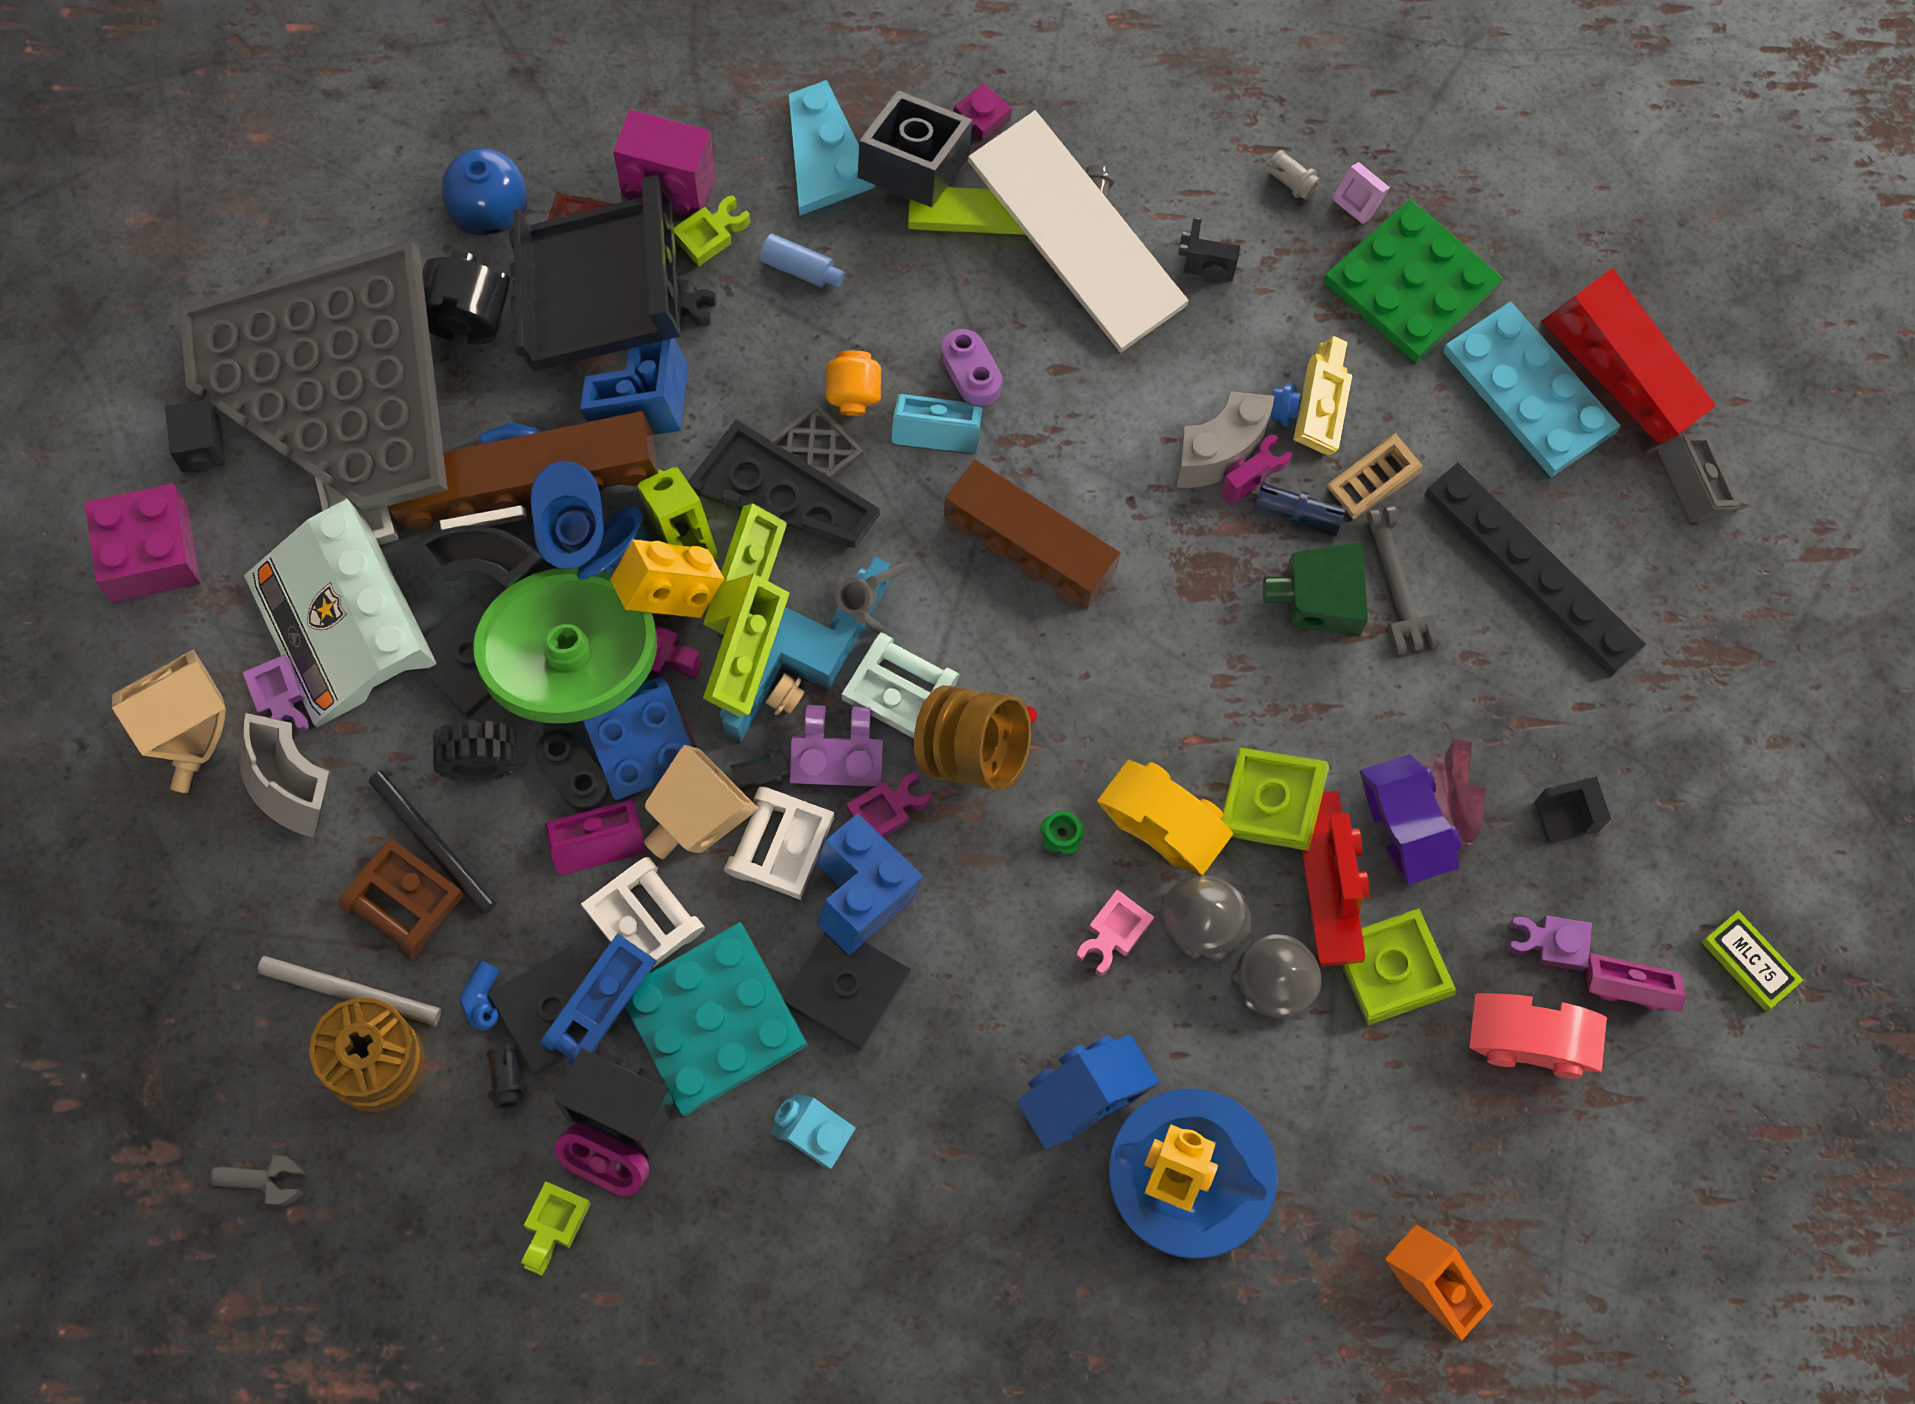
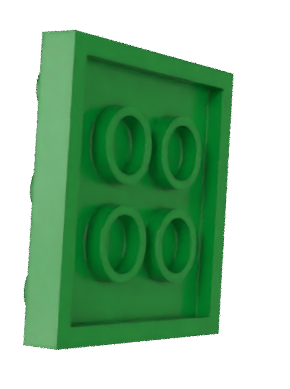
[1323,198,1503,363]

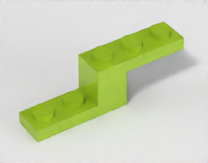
[703,503,790,717]

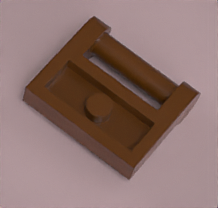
[338,838,464,960]

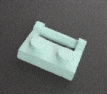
[842,632,960,738]

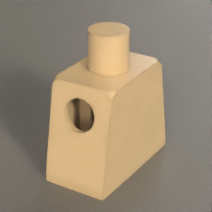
[644,745,758,859]

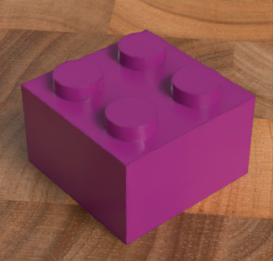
[613,109,716,215]
[84,483,200,602]

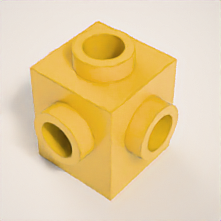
[1144,1124,1218,1212]

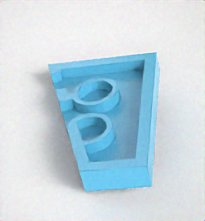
[789,80,876,216]

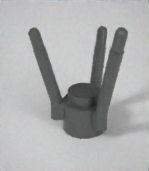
[830,561,912,632]

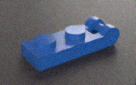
[540,933,657,1066]

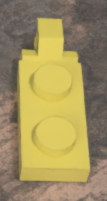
[1293,336,1352,456]

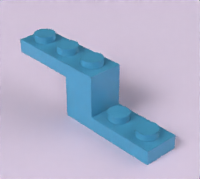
[720,557,891,743]

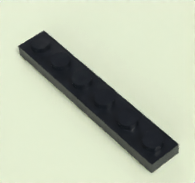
[1424,462,1646,677]

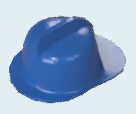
[531,461,604,569]
[577,506,654,580]

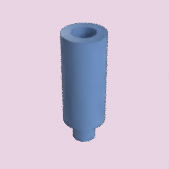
[760,233,845,288]

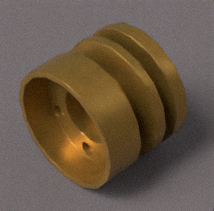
[914,685,1031,790]
[309,997,425,1112]

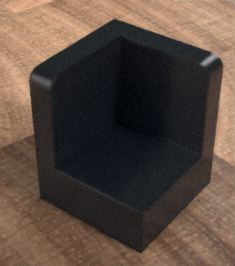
[1534,776,1611,843]

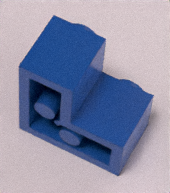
[580,338,688,435]
[817,813,923,956]
[1017,1034,1160,1150]

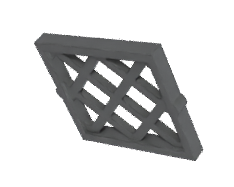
[769,403,864,479]

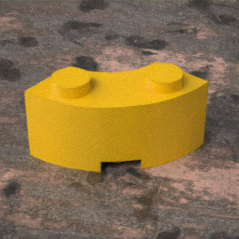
[1097,760,1234,876]

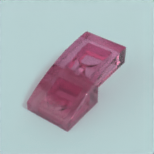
[1444,739,1486,844]

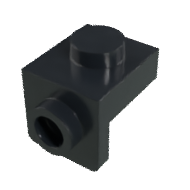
[1178,217,1240,281]

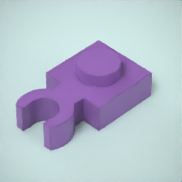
[243,655,309,732]
[1507,915,1592,972]

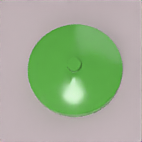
[474,567,657,723]

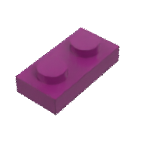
[1585,953,1686,1012]

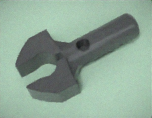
[210,1155,306,1207]

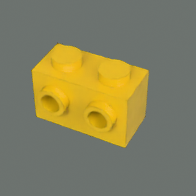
[610,539,724,618]

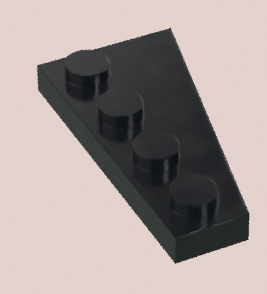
[688,419,880,548]

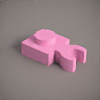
[1076,890,1154,977]

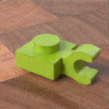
[521,1181,591,1276]

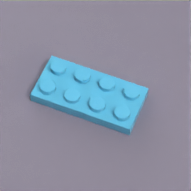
[1443,301,1621,478]

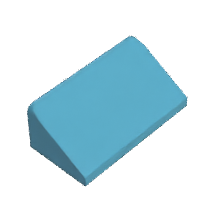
[891,394,983,454]

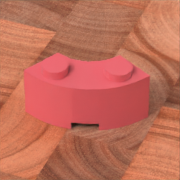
[1469,993,1607,1079]

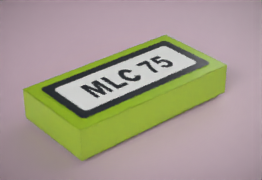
[1701,911,1803,1012]

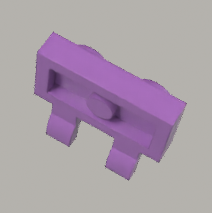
[790,705,883,787]

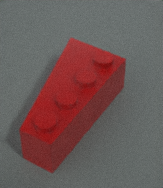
[1541,268,1716,445]

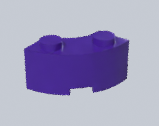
[1360,754,1461,885]

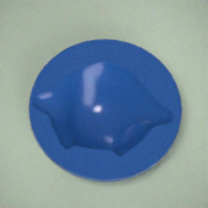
[1109,1088,1278,1259]

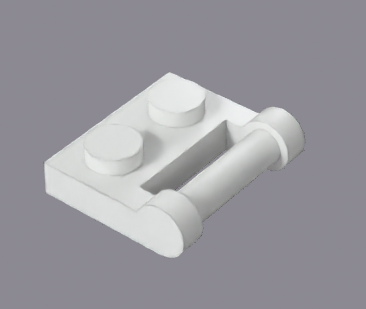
[724,787,834,900]
[581,857,705,968]

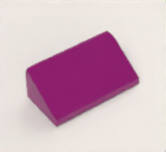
[545,799,646,875]

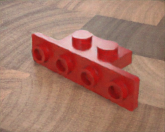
[1301,791,1369,967]

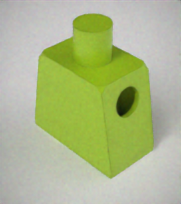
[637,467,719,560]

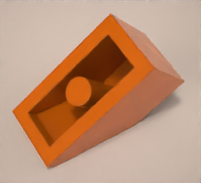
[1385,1224,1493,1341]

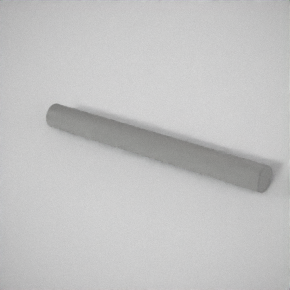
[258,956,441,1026]

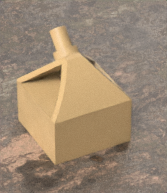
[112,649,226,793]

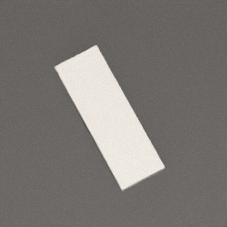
[968,110,1189,353]

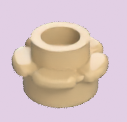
[765,673,805,715]

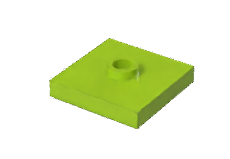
[1221,747,1329,851]
[1342,908,1456,1026]

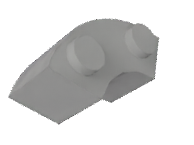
[1176,391,1274,488]
[239,713,329,837]

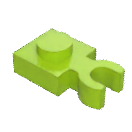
[674,196,750,267]

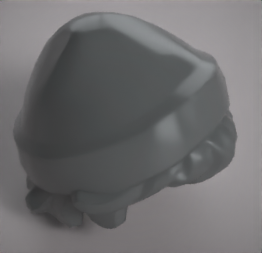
[1162,876,1251,962]
[1233,934,1321,1020]

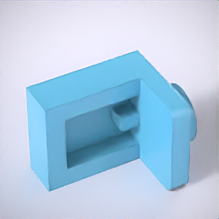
[770,1093,856,1169]

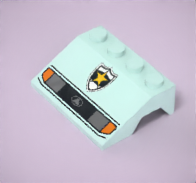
[244,499,437,728]

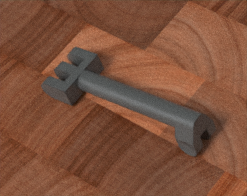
[1366,506,1440,656]

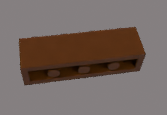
[944,459,1121,609]

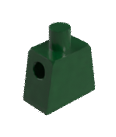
[1263,542,1368,636]

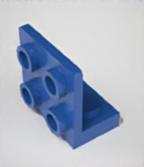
[582,676,692,800]

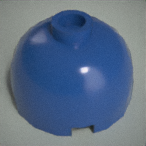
[442,148,527,235]

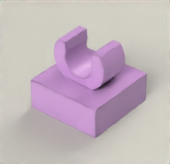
[1331,162,1390,224]

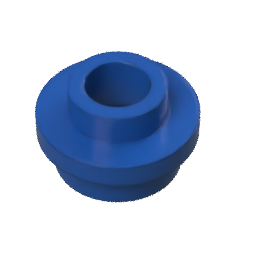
[1271,383,1302,427]

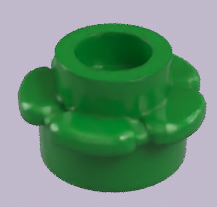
[1040,811,1085,854]

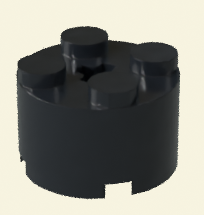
[422,250,510,345]

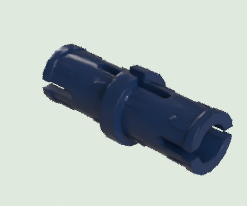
[1254,482,1346,534]

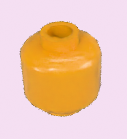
[825,350,882,416]

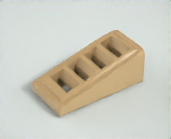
[1326,433,1423,520]

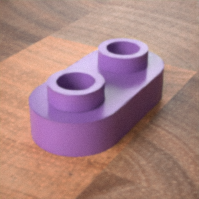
[941,329,1002,406]

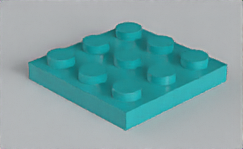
[625,922,809,1116]

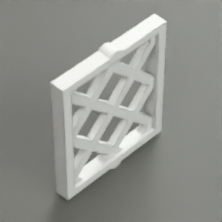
[440,506,527,530]

